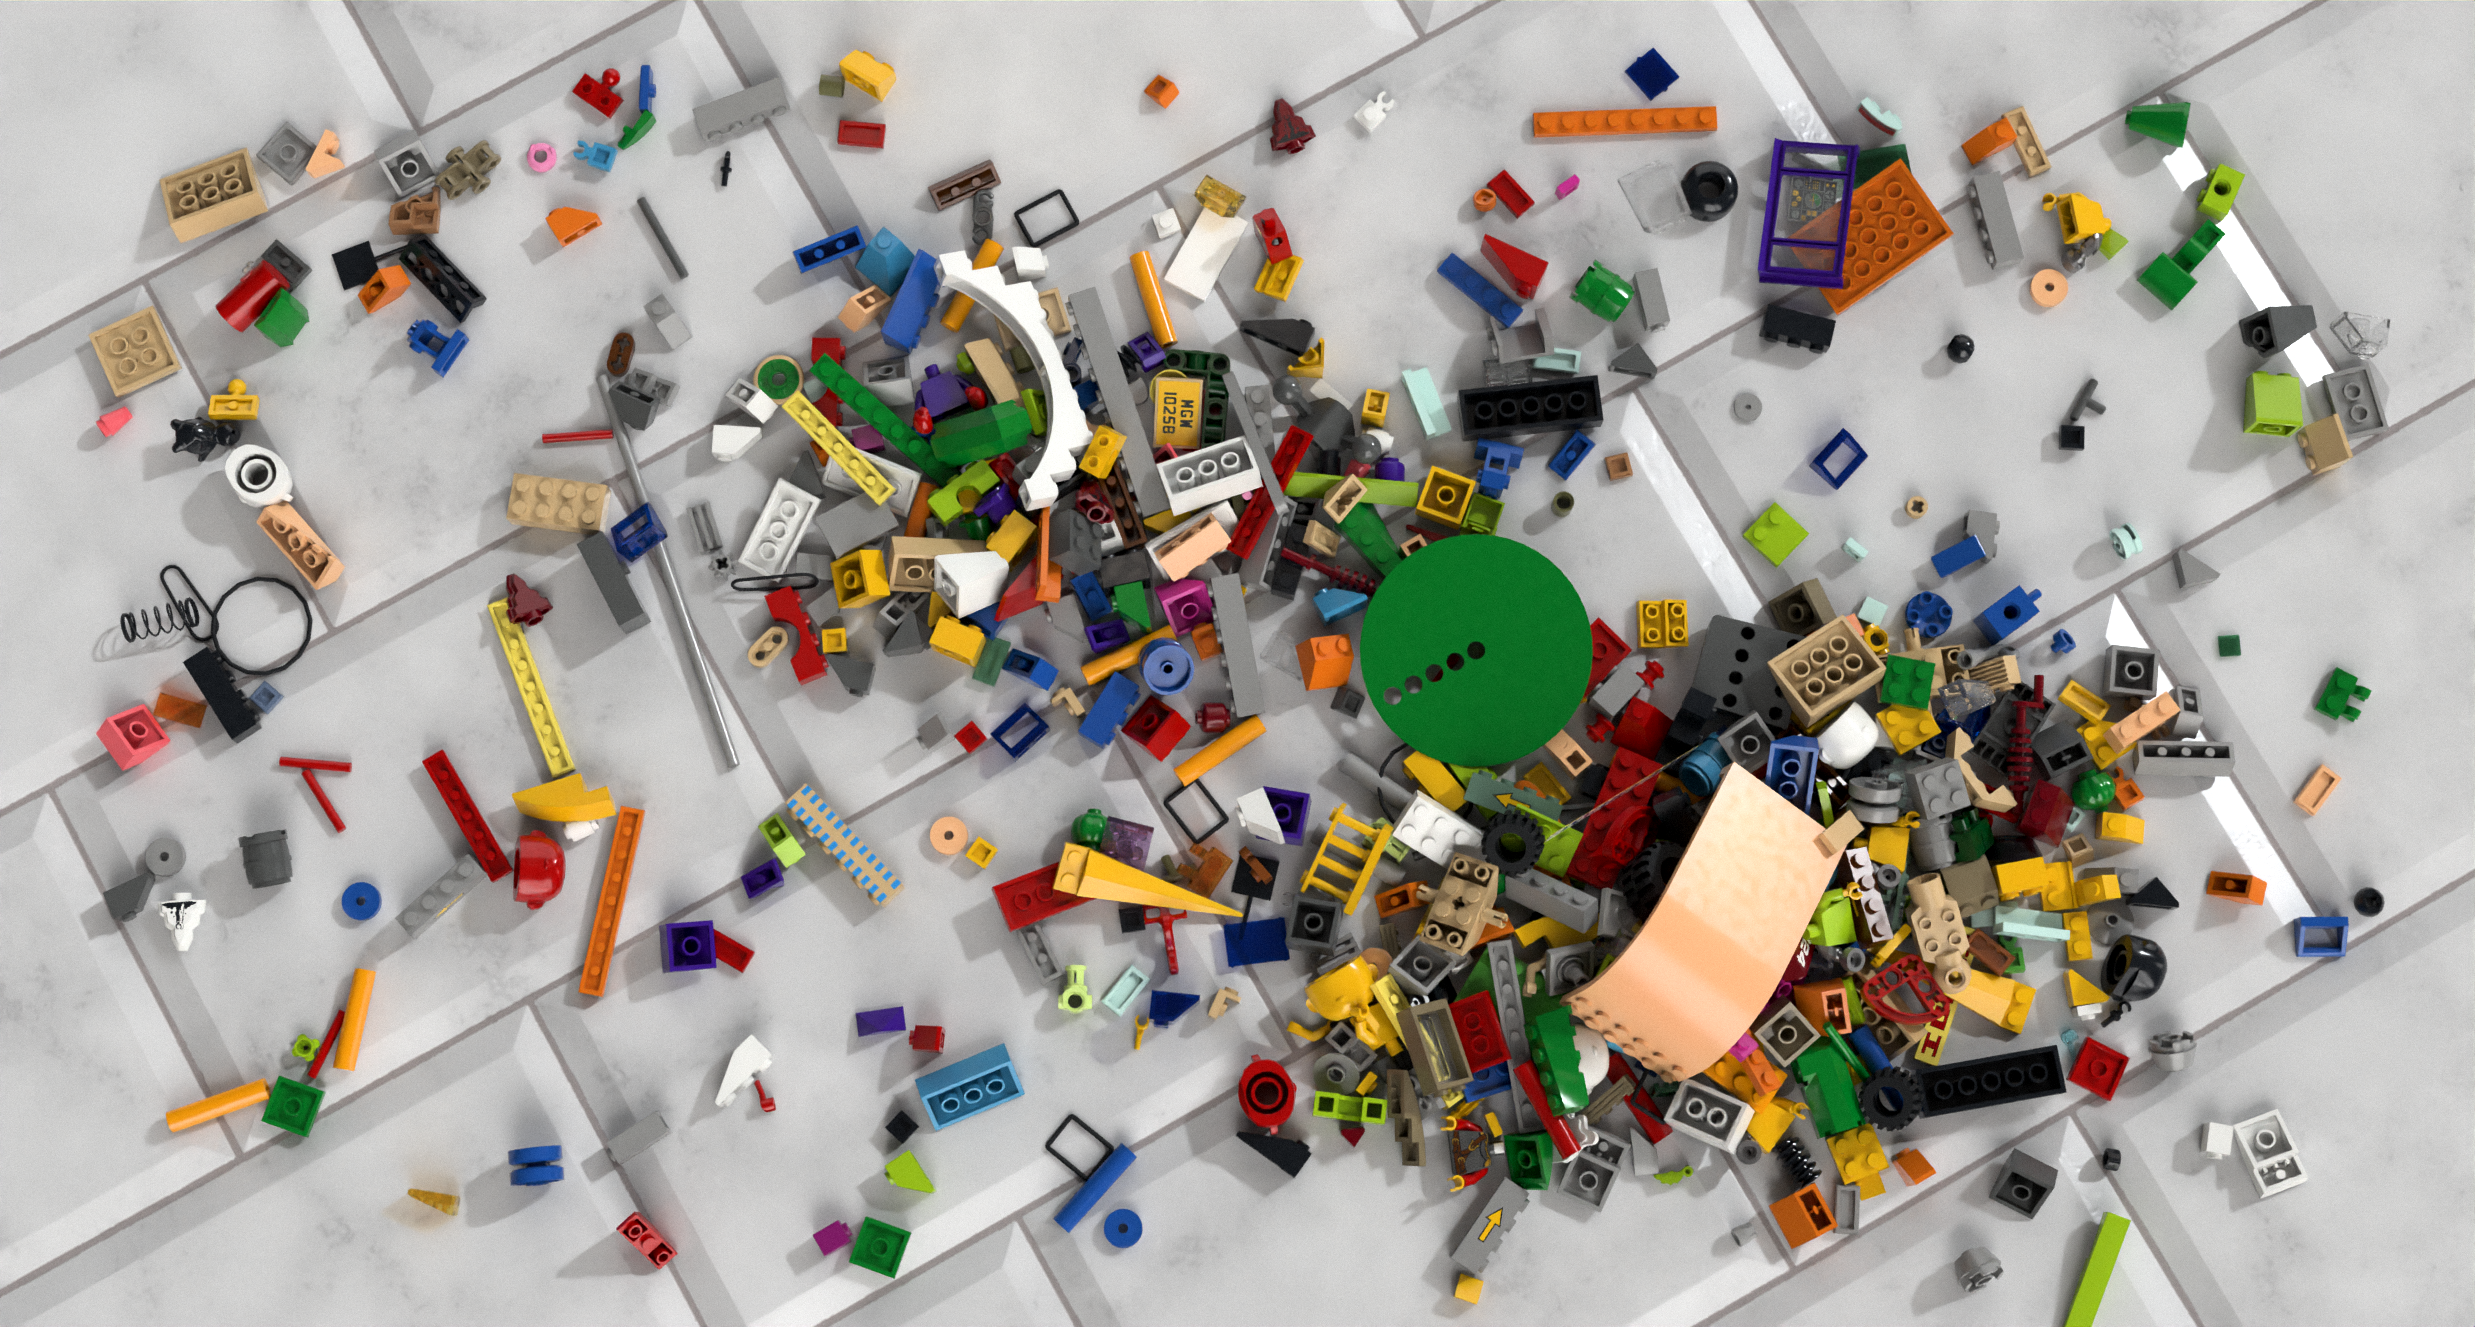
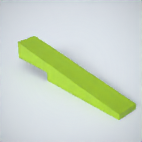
[2063,1212,2131,1327]

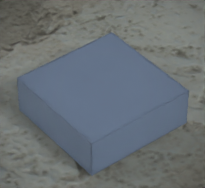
[249,680,284,714]

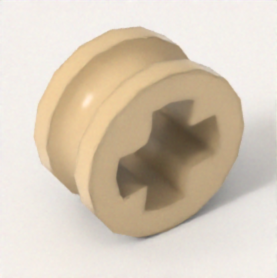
[1905,496,1928,519]

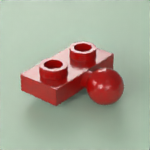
[572,68,624,119]

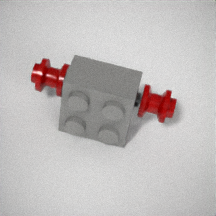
[1585,660,1665,743]

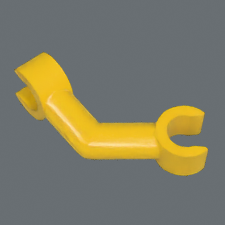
[1287,1020,1332,1042]

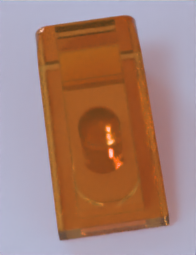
[153,692,207,728]

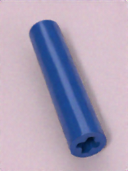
[1848,1024,1903,1111]
[1053,1143,1137,1233]

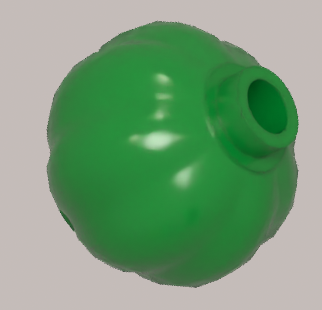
[2071,768,2116,814]
[1071,809,1114,852]

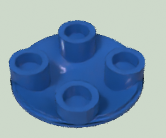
[1905,591,1953,638]

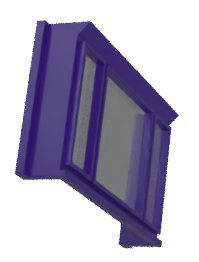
[1758,138,1861,289]

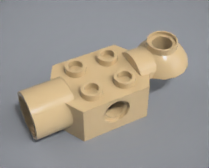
[1905,873,1972,994]

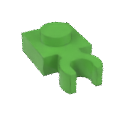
[1997,935,2026,974]

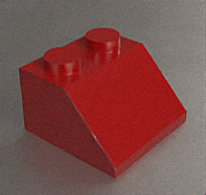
[1121,695,1192,762]

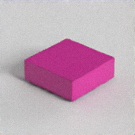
[1555,174,1580,200]

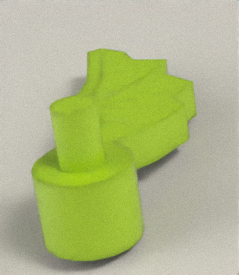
[1654,1165,1693,1185]

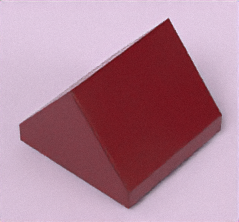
[1340,1127,1365,1148]

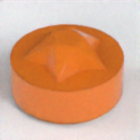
[1473,189,1496,212]

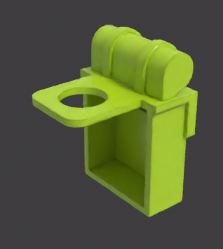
[1459,492,1505,536]

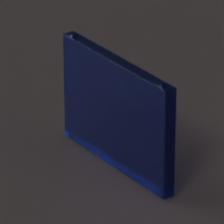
[1223,917,1290,968]

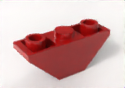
[616,1212,678,1270]

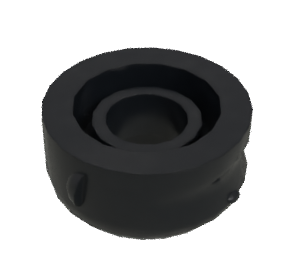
[1679,161,1738,222]

